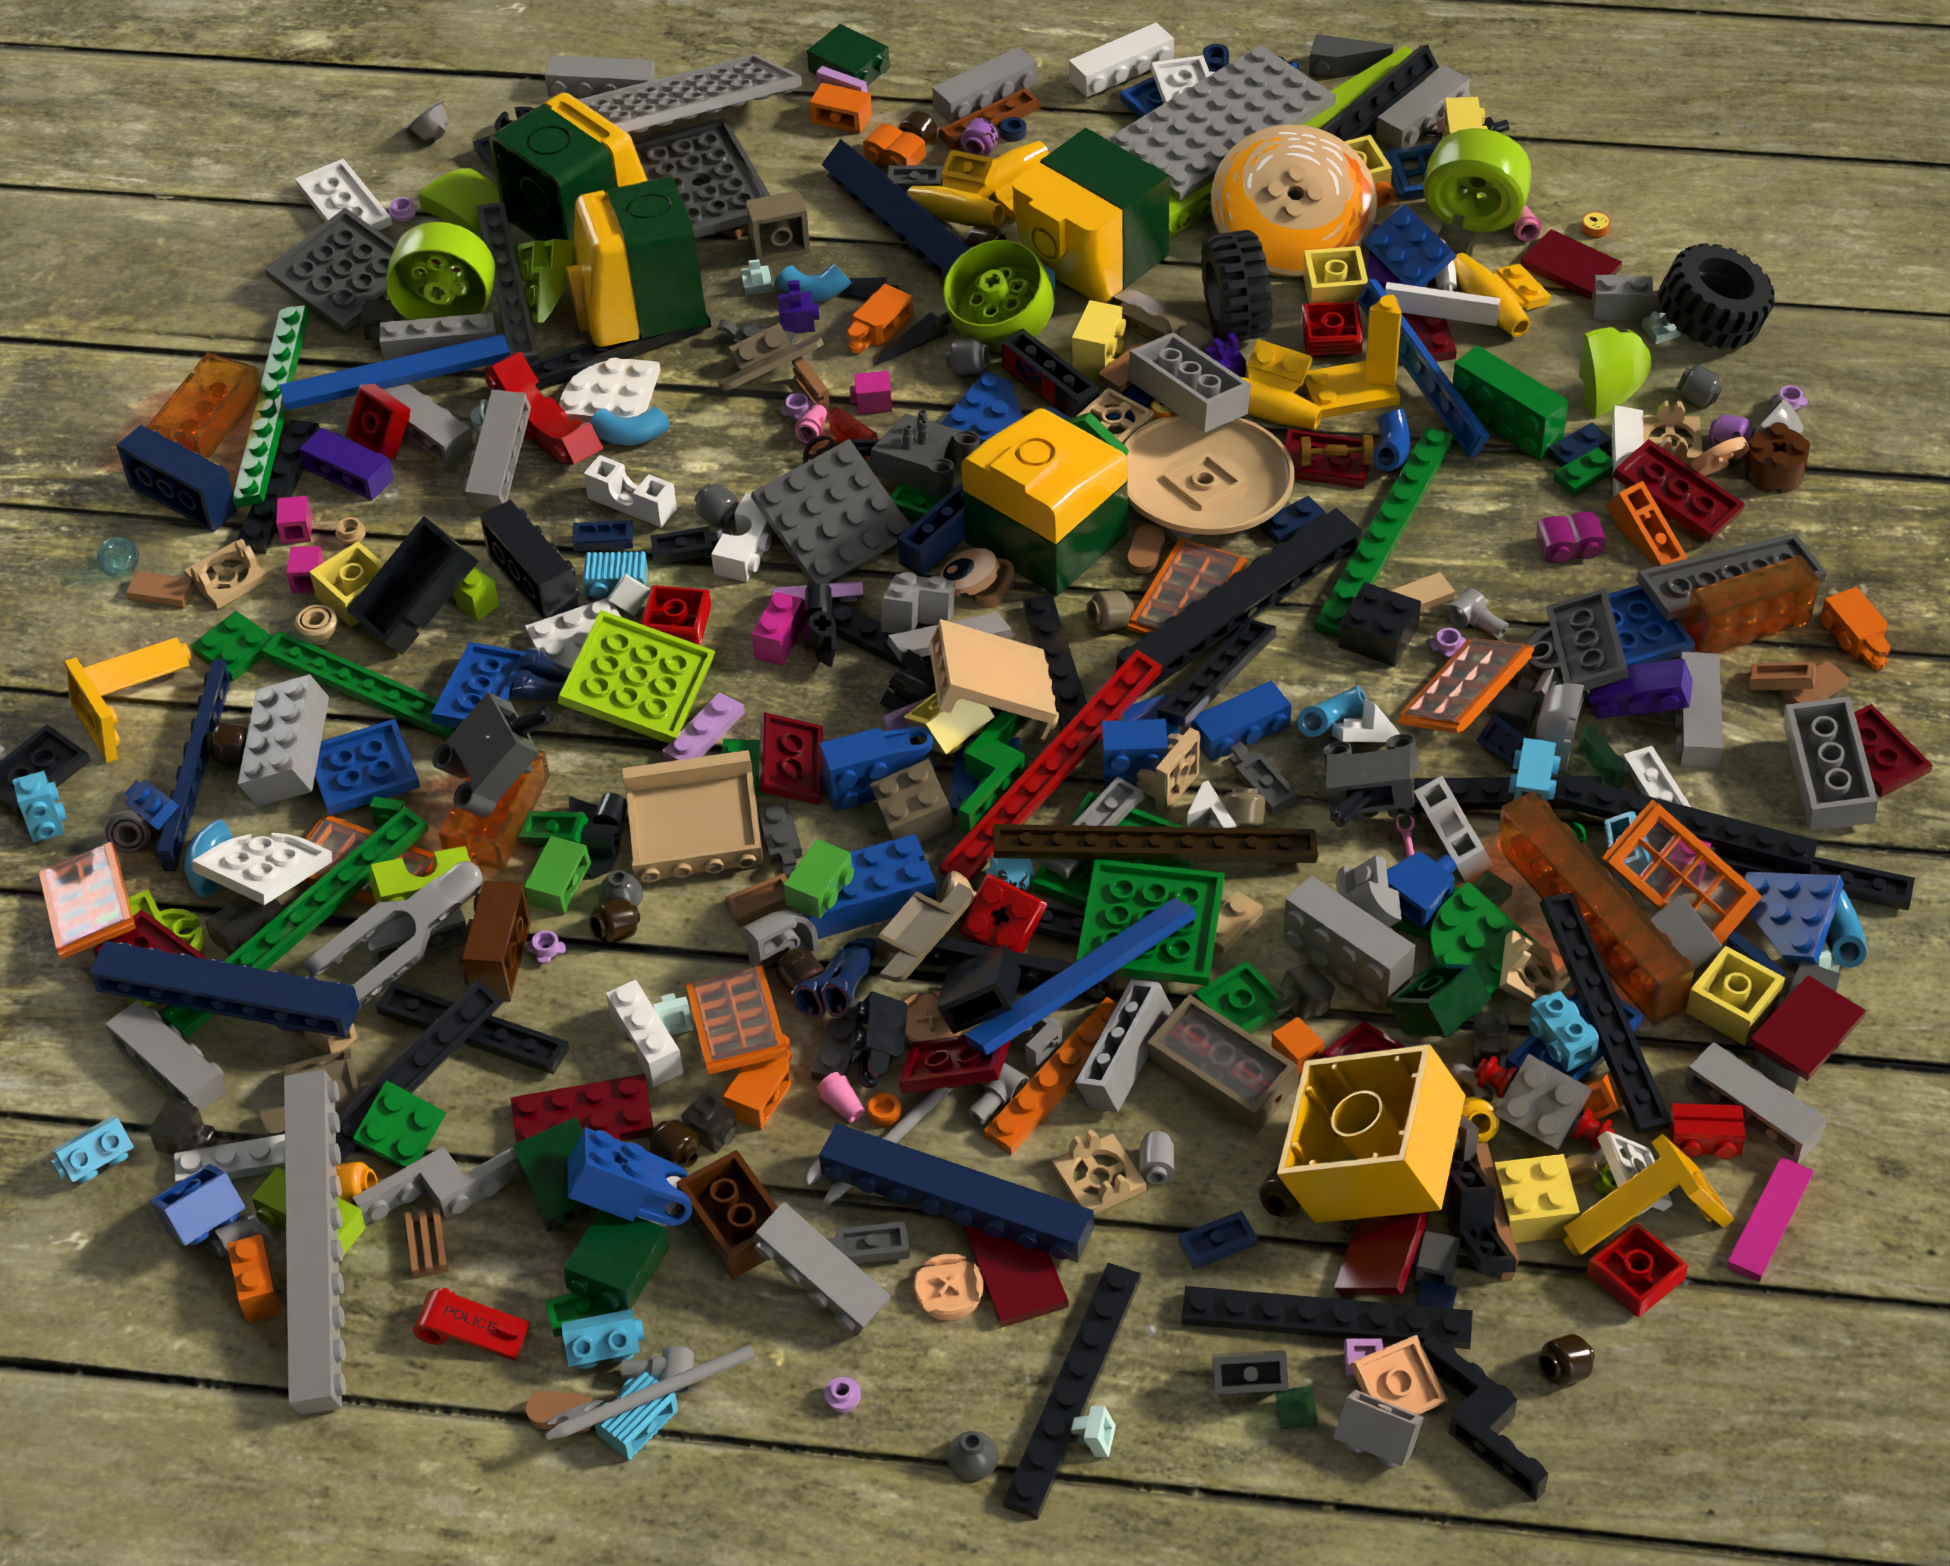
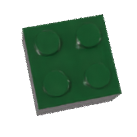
[1387,964,1492,1038]

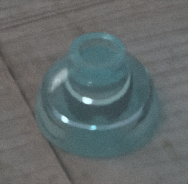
[97,536,139,577]

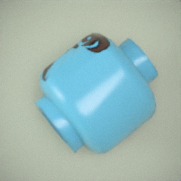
[985,857,1034,891]

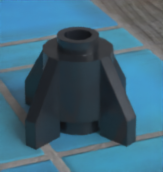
[880,649,936,709]

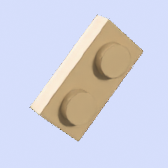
[1214,891,1263,955]

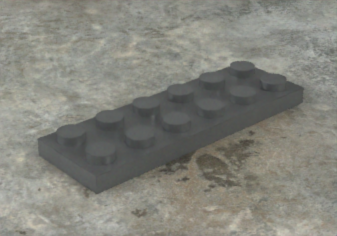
[1636,533,1827,621]

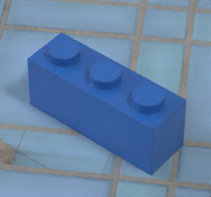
[1191,680,1292,761]

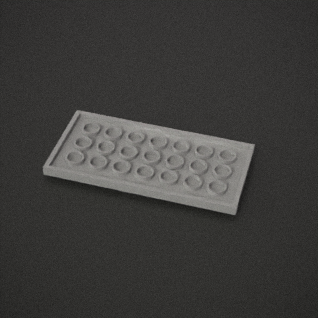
[1107,45,1336,201]
[578,54,802,132]

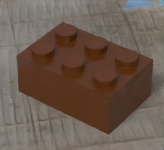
[459,880,531,1002]
[676,1150,778,1279]

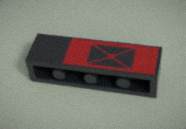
[1001,328,1099,418]

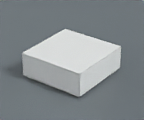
[608,573,650,616]

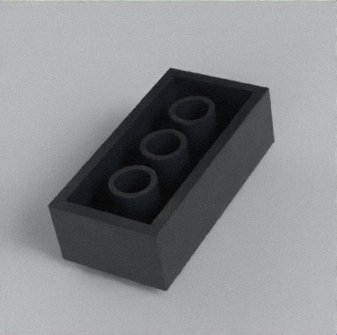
[480,499,580,620]

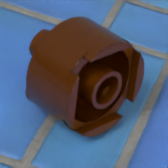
[1745,422,1810,493]

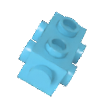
[1509,738,1561,812]
[13,771,67,843]
[1528,990,1599,1072]
[50,1116,134,1184]
[562,1309,645,1369]

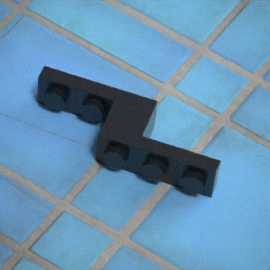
[1447,1153,1516,1277]
[1422,1334,1549,1501]

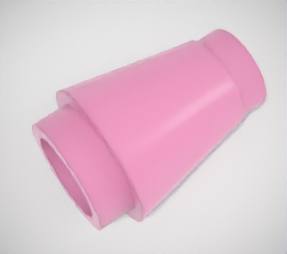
[1514,205,1541,242]
[795,404,827,444]
[817,1072,865,1123]

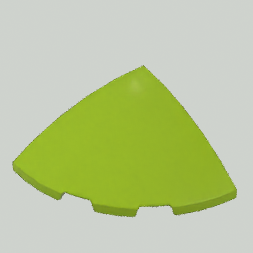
[418,168,500,242]
[518,239,574,323]
[1578,327,1651,419]

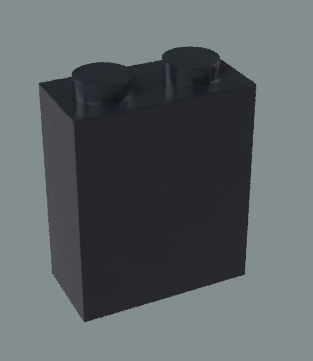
[937,944,1022,1034]

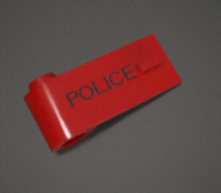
[413,1287,530,1361]

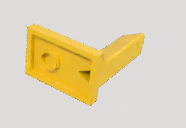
[1303,294,1402,418]
[65,637,191,763]
[1563,1134,1735,1256]

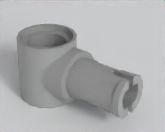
[1446,588,1509,640]
[967,1062,1029,1126]
[621,1346,694,1394]

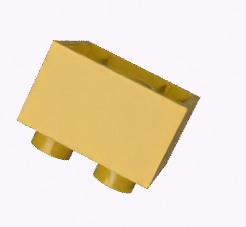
[1277,1044,1466,1223]

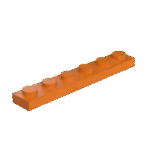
[984,997,1118,1155]

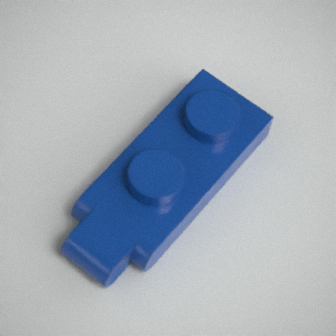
[124,779,179,830]

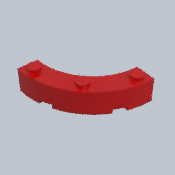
[483,351,604,465]

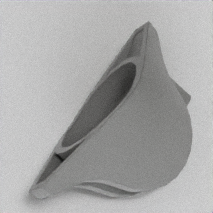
[1755,395,1803,434]

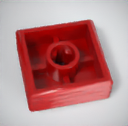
[1301,302,1363,357]
[345,384,411,460]
[641,585,712,645]
[958,873,1047,953]
[1587,1222,1688,1317]

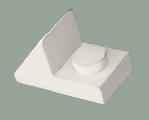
[1331,699,1400,742]
[1187,781,1236,828]

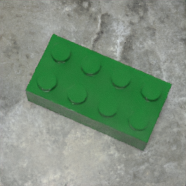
[1453,345,1569,461]

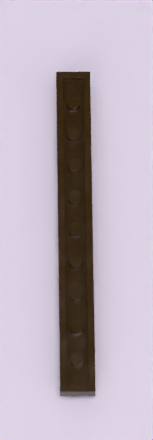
[992,824,1318,863]

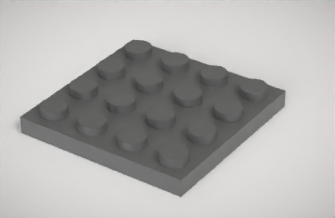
[265,208,422,333]
[751,439,911,584]

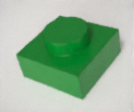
[370,796,405,827]

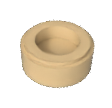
[1565,1154,1598,1184]

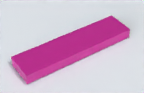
[1726,1157,1814,1282]

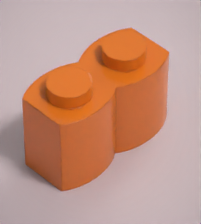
[863,123,926,167]

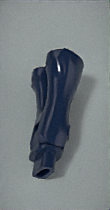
[512,647,572,702]
[791,938,876,1018]

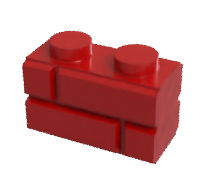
[1668,1103,1745,1159]

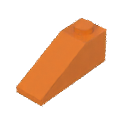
[1605,481,1688,566]

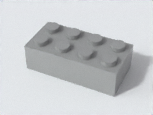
[1128,332,1251,433]
[238,674,329,807]
[1783,696,1878,831]
[1283,875,1416,1010]

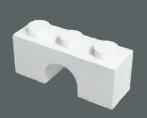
[583,455,677,527]
[711,493,775,583]
[1414,776,1493,881]
[606,979,683,1087]

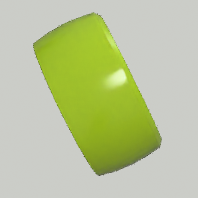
[1423,128,1532,233]
[386,222,495,320]
[944,240,1054,352]

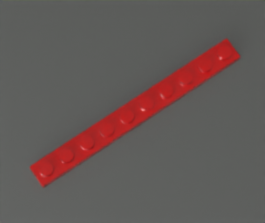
[938,650,1162,883]

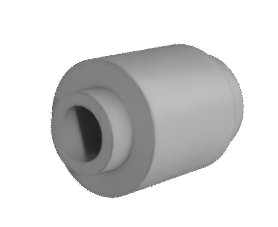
[1139,1131,1174,1184]
[210,1214,266,1262]

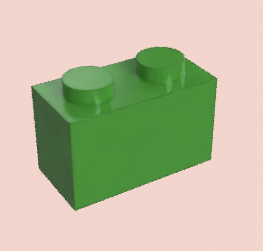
[523,836,591,914]
[784,839,855,919]

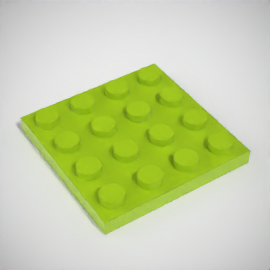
[558,610,716,744]

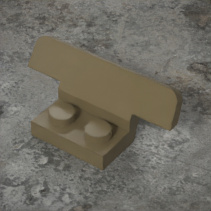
[1113,289,1214,341]
[718,323,824,391]
[874,883,974,983]
[259,1048,375,1135]

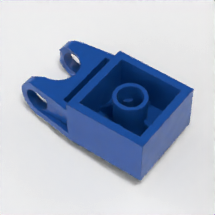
[819,726,935,811]
[567,1127,692,1226]

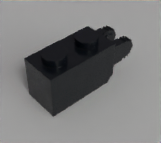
[850,991,908,1089]

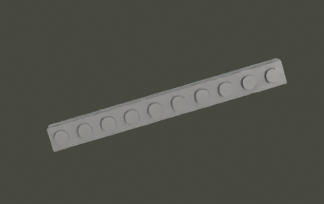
[284,1069,346,1415]

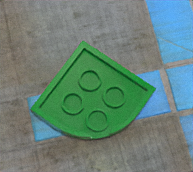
[1428,881,1540,996]

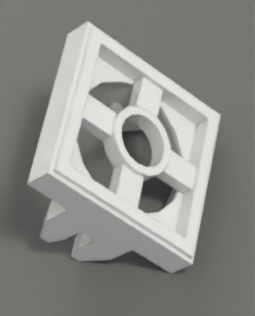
[1595,1131,1673,1217]

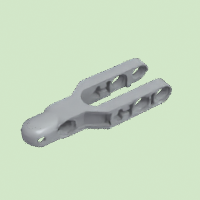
[303,861,483,1010]

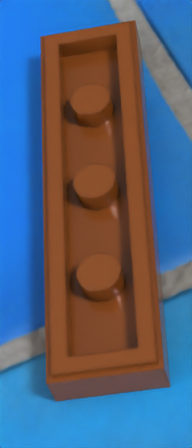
[938,88,1040,150]

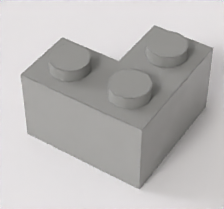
[881,572,955,633]

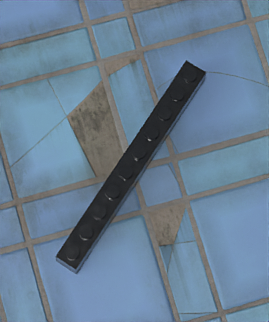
[1115,508,1362,697]

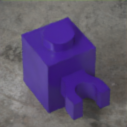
[778,280,820,333]
[1205,333,1246,378]

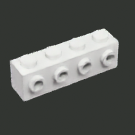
[1069,22,1174,98]

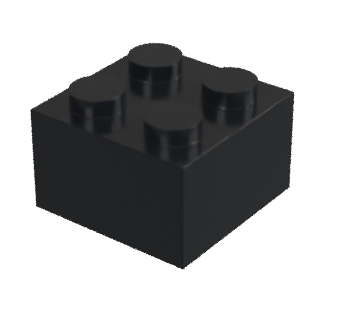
[1338,582,1421,667]

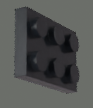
[0,724,91,818]

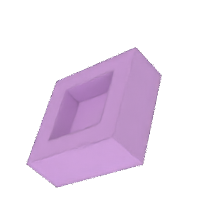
[1344,1339,1383,1378]

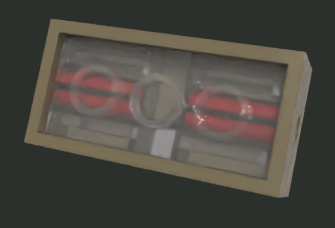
[1147,994,1299,1133]

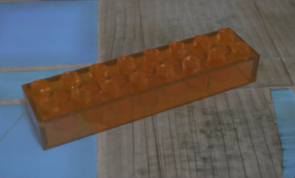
[1496,791,1695,1026]

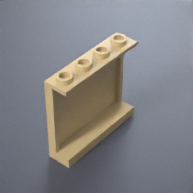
[929,619,1059,740]
[622,750,764,883]

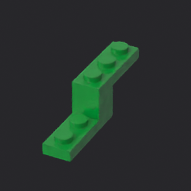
[957,710,1029,834]

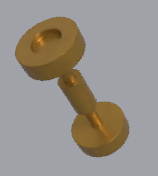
[1300,435,1373,467]

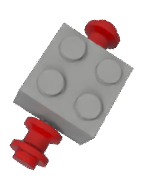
[1474,1054,1616,1152]

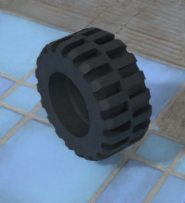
[1201,230,1273,342]
[1658,243,1775,350]

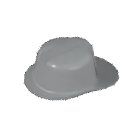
[401,100,449,140]

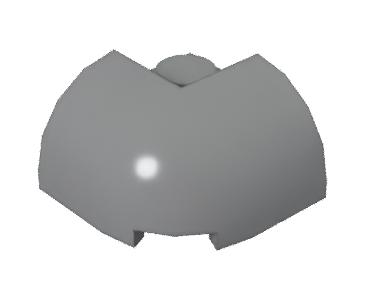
[1535,683,1584,773]
[1336,855,1402,927]
[740,910,820,969]

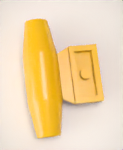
[980,141,1049,222]
[907,149,1005,227]
[1453,253,1551,337]
[1241,339,1323,430]

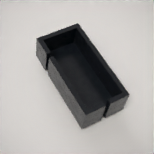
[347,516,479,655]

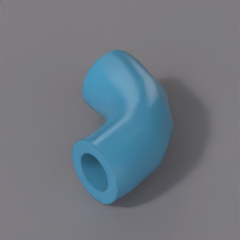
[774,263,852,303]
[590,406,670,446]
[1297,685,1367,737]
[184,818,234,898]
[1828,889,1867,968]

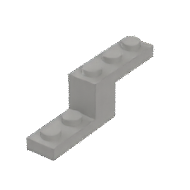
[352,1146,522,1225]

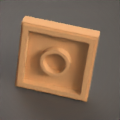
[1350,1335,1449,1415]

